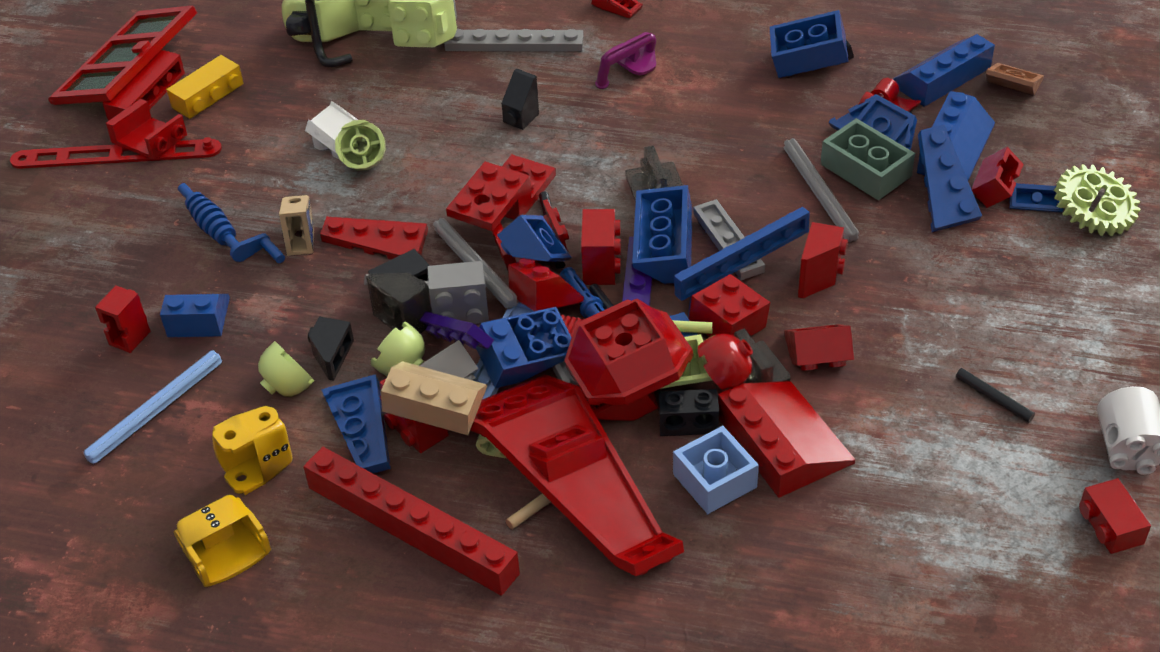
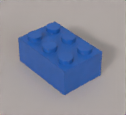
[770,10,849,78]

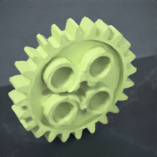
[1054,164,1141,236]

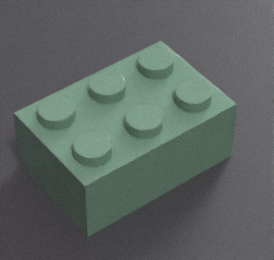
[820,118,915,201]

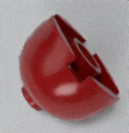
[697,333,753,390]

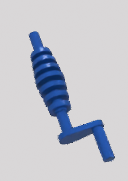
[178,183,285,263]

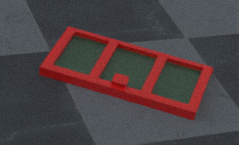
[48,5,197,105]

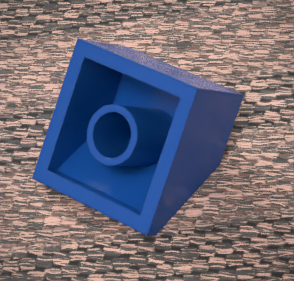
[497,215,572,262]
[160,294,230,337]

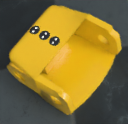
[212,406,293,495]
[174,495,271,587]

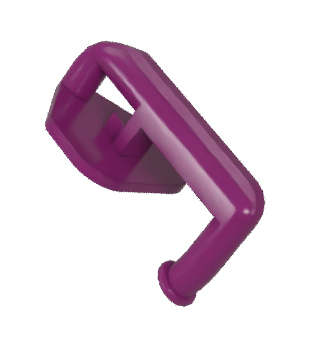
[595,32,656,89]

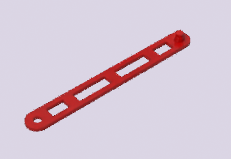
[10,137,222,169]

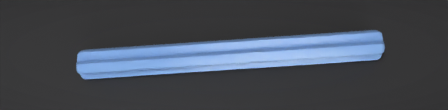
[83,350,222,464]

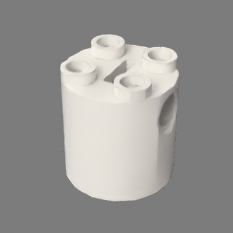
[1097,386,1160,475]

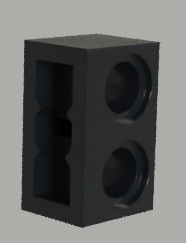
[658,389,719,437]

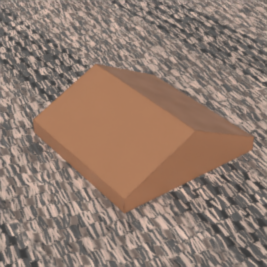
[986,63,1044,95]

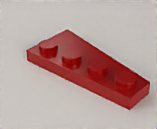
[320,216,428,260]

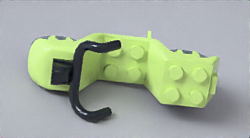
[282,0,457,67]

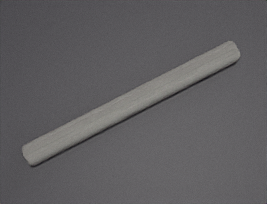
[784,138,859,242]
[433,218,518,309]

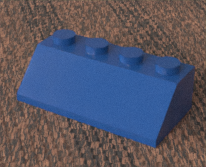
[893,34,995,107]
[917,91,995,181]
[632,185,692,284]

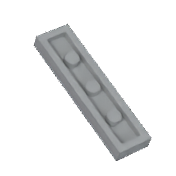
[693,199,765,280]

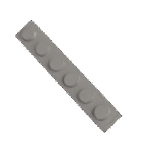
[444,29,584,51]

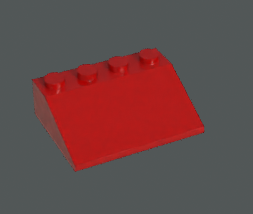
[718,381,855,498]

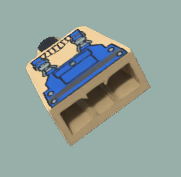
[279,195,314,256]

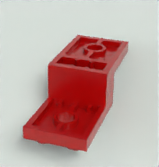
[446,154,556,232]

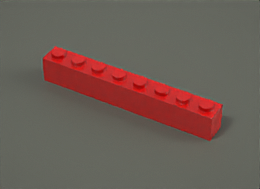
[303,447,520,596]

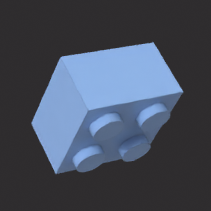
[673,426,759,514]

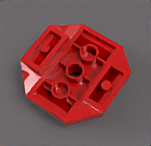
[564,299,694,405]

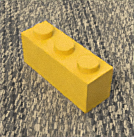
[166,55,244,119]

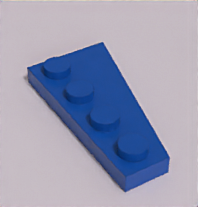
[918,124,982,232]
[321,374,391,473]

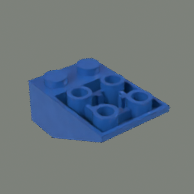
[476,307,572,388]

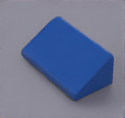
[1009,183,1063,213]

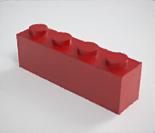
[102,50,185,121]

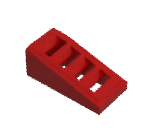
[591,0,643,19]

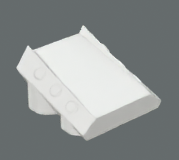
[305,101,358,159]

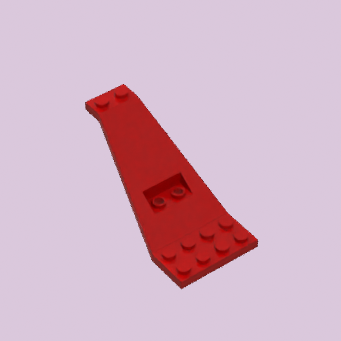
[470,375,684,576]

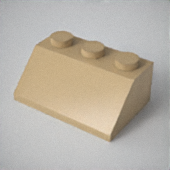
[381,361,487,435]

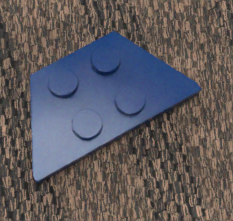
[828,94,917,150]

